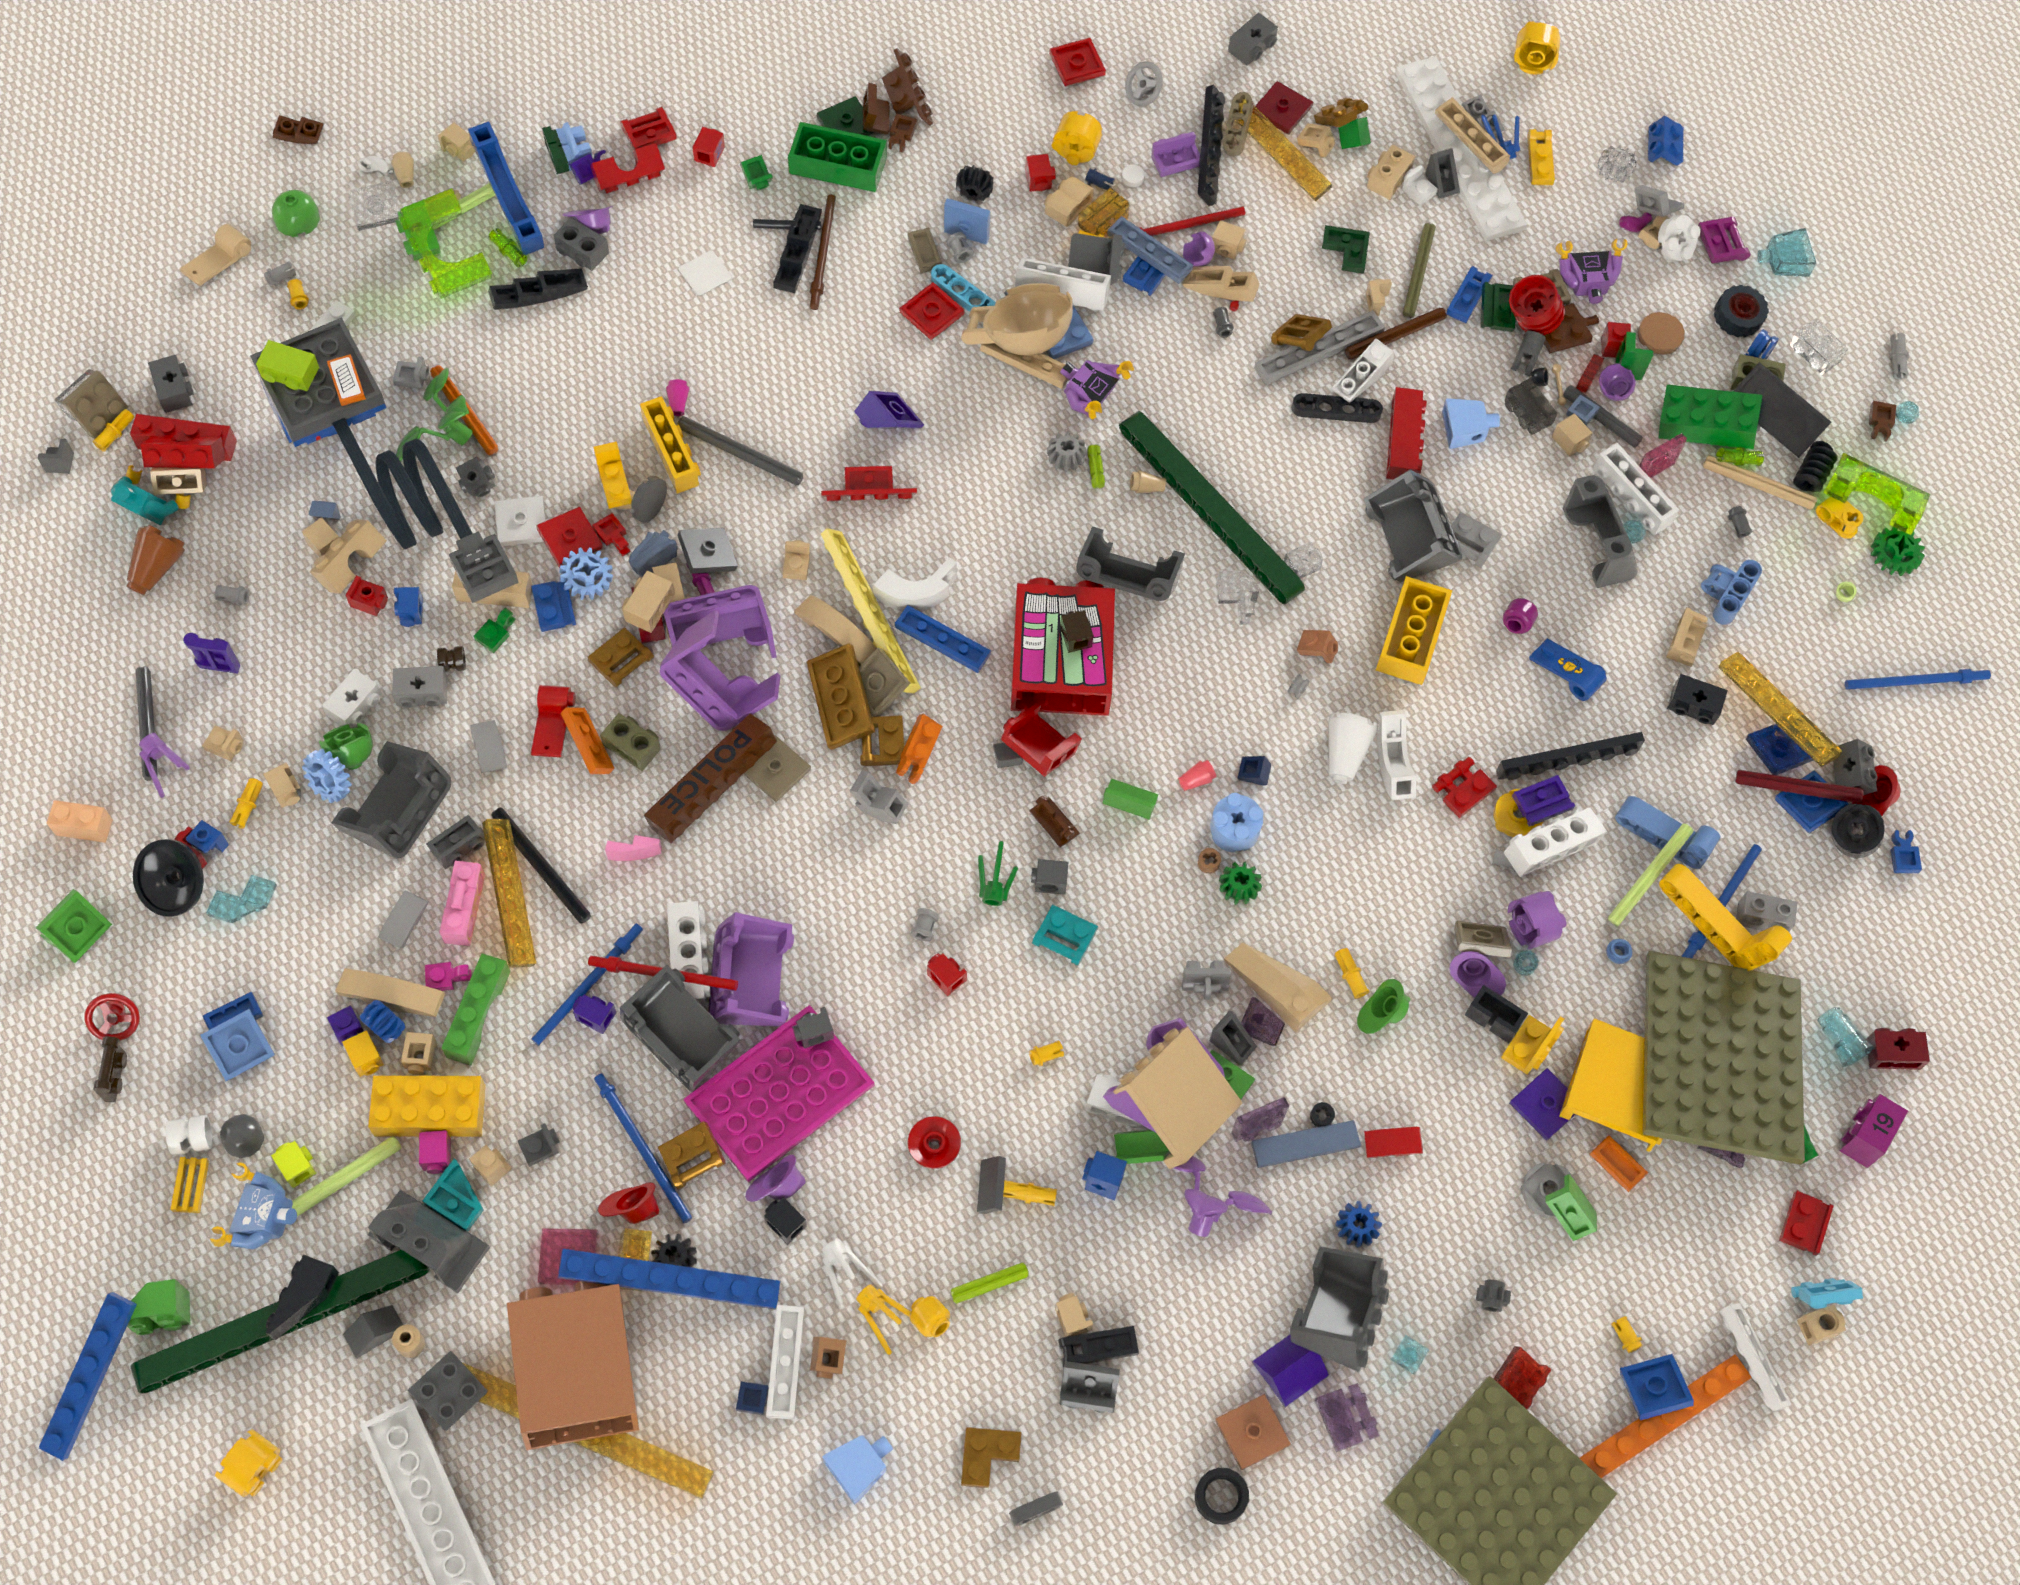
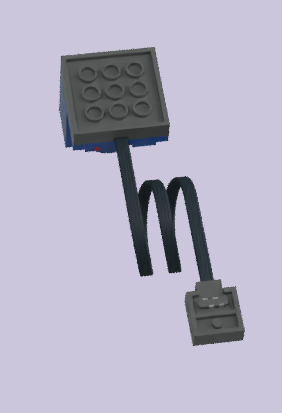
[250,318,519,603]

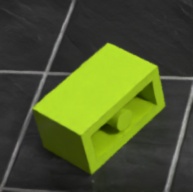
[256,340,319,391]

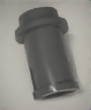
[1213,307,1234,338]
[1728,506,1753,538]

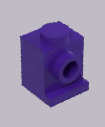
[573,995,617,1034]

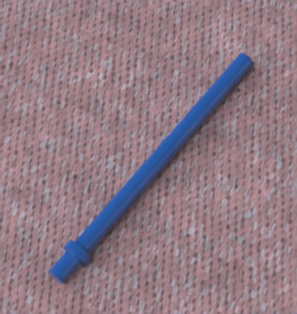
[594,1073,693,1224]

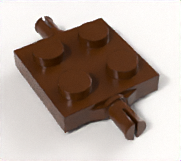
[1524,303,1599,354]

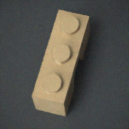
[310,519,387,594]

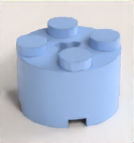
[1210,793,1263,852]

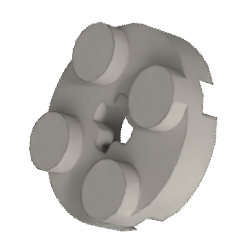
[1520,1163,1575,1218]

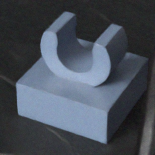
[1566,395,1600,426]

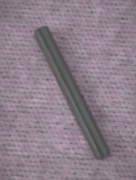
[135,666,158,781]

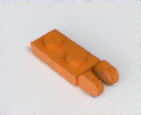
[896,713,943,784]

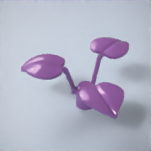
[1174,1156,1272,1237]

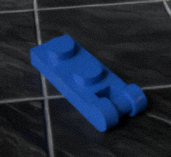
[1446,266,1493,324]

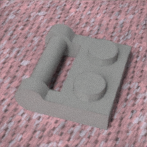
[1451,512,1502,568]

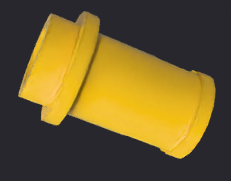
[287,279,309,310]
[1029,1040,1064,1066]
[1611,1316,1643,1354]

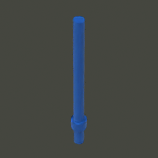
[1845,669,1991,690]
[1681,844,1762,959]
[531,923,643,1046]

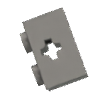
[392,666,447,708]

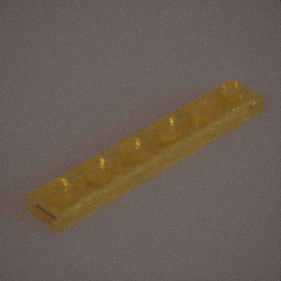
[1229,100,1332,202]
[1718,651,1842,767]
[482,819,537,968]

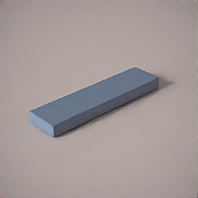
[1107,216,1193,284]
[1251,1120,1361,1168]

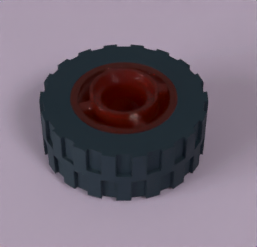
[1714,285,1769,338]

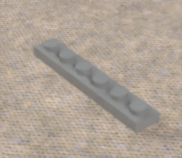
[1254,310,1385,385]

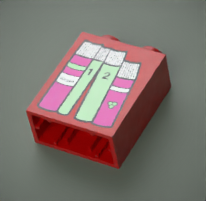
[1011,577,1115,716]

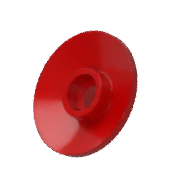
[908,1116,961,1169]

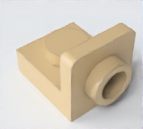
[1297,123,1335,158]
[1365,279,1392,316]
[782,540,810,580]
[202,725,244,761]

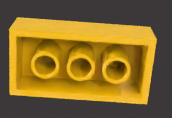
[1375,576,1453,685]
[368,1076,486,1137]

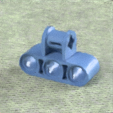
[1701,560,1762,625]

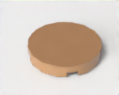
[1638,312,1685,355]

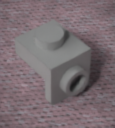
[393,356,429,389]

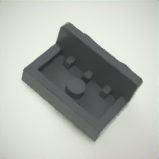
[426,814,487,869]
[1059,1361,1120,1413]

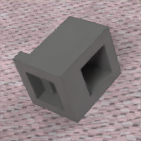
[792,1007,834,1048]

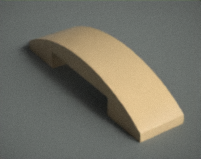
[794,595,876,667]

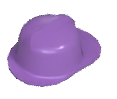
[562,206,613,234]
[1449,951,1506,998]
[745,1155,806,1202]

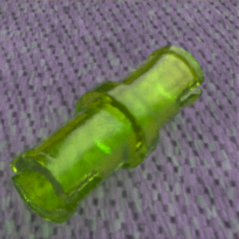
[488,228,527,267]
[1716,447,1764,466]

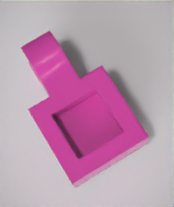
[425,962,472,991]

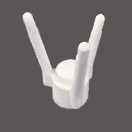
[822,1239,883,1305]

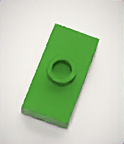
[1210,1049,1255,1100]

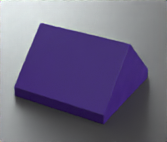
[1252,1335,1329,1407]

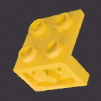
[1501,1015,1565,1075]

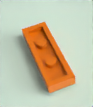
[561,707,615,774]

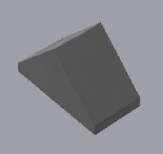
[1425,148,1460,199]
[1209,1010,1257,1065]
[343,1305,404,1359]

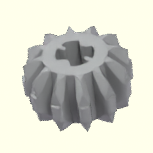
[1047,431,1087,472]

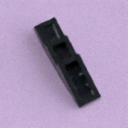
[773,204,822,293]
[488,269,588,310]

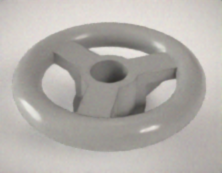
[1125,61,1163,106]

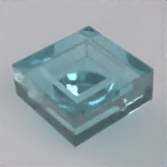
[1390,1335,1429,1374]

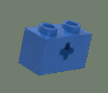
[1082,1151,1127,1201]

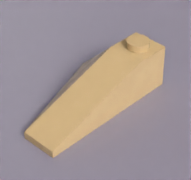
[1224,942,1333,1032]

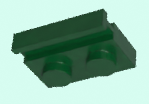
[1480,282,1516,332]

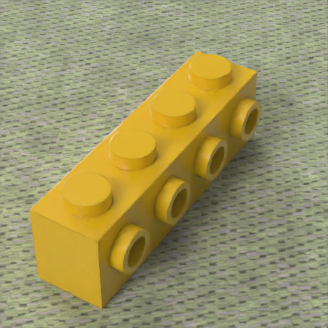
[640,396,701,494]

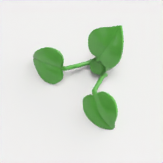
[396,367,472,461]

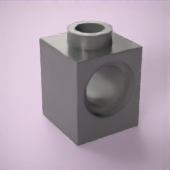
[1031,859,1069,895]

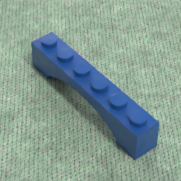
[468,121,545,256]

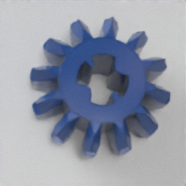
[360,1000,406,1043]
[1335,1201,1382,1248]

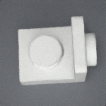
[1402,165,1438,206]

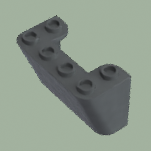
[1563,475,1638,588]
[1290,1246,1389,1372]

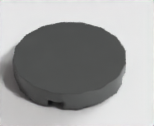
[631,476,667,523]

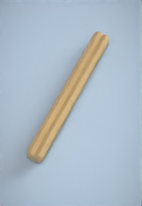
[1703,455,1817,510]

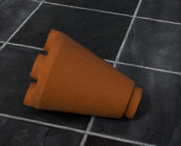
[126,525,185,595]

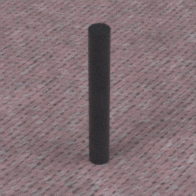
[753,219,821,230]

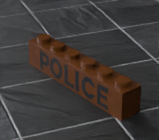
[644,713,777,843]

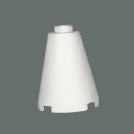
[1329,713,1379,784]

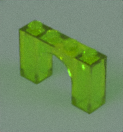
[398,188,492,299]
[1823,453,1930,535]

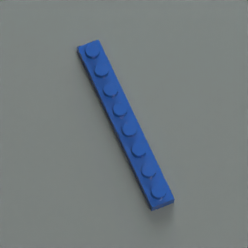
[557,1249,780,1309]

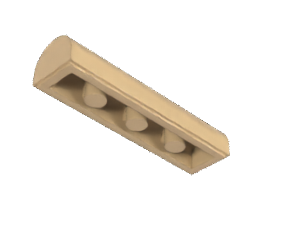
[1435,97,1510,174]

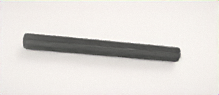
[677,416,803,486]

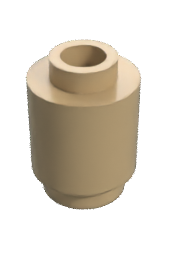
[392,1324,425,1358]

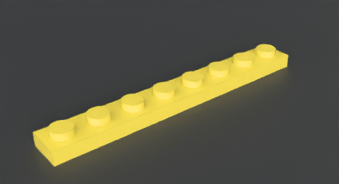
[821,528,921,694]

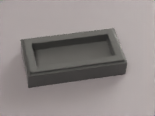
[977,1156,1006,1214]

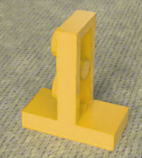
[593,441,632,509]

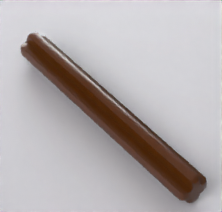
[1345,308,1447,360]

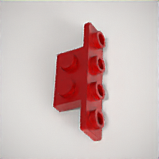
[821,466,917,501]

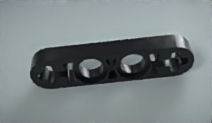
[1291,393,1383,423]

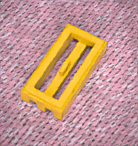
[170,1157,209,1213]

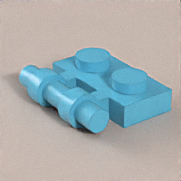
[1791,1278,1863,1309]

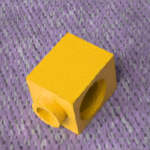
[342,1030,384,1077]

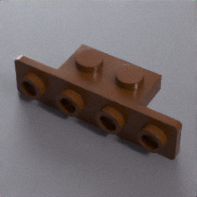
[882,48,933,126]

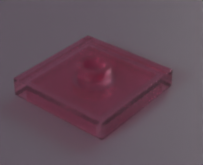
[1639,433,1687,478]
[538,1228,598,1285]

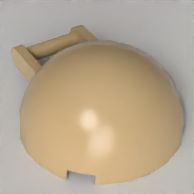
[961,283,1073,356]

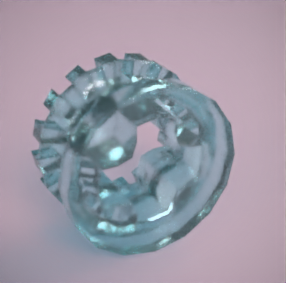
[1513,950,1539,976]

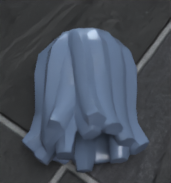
[629,530,678,577]

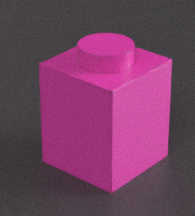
[419,1131,451,1174]

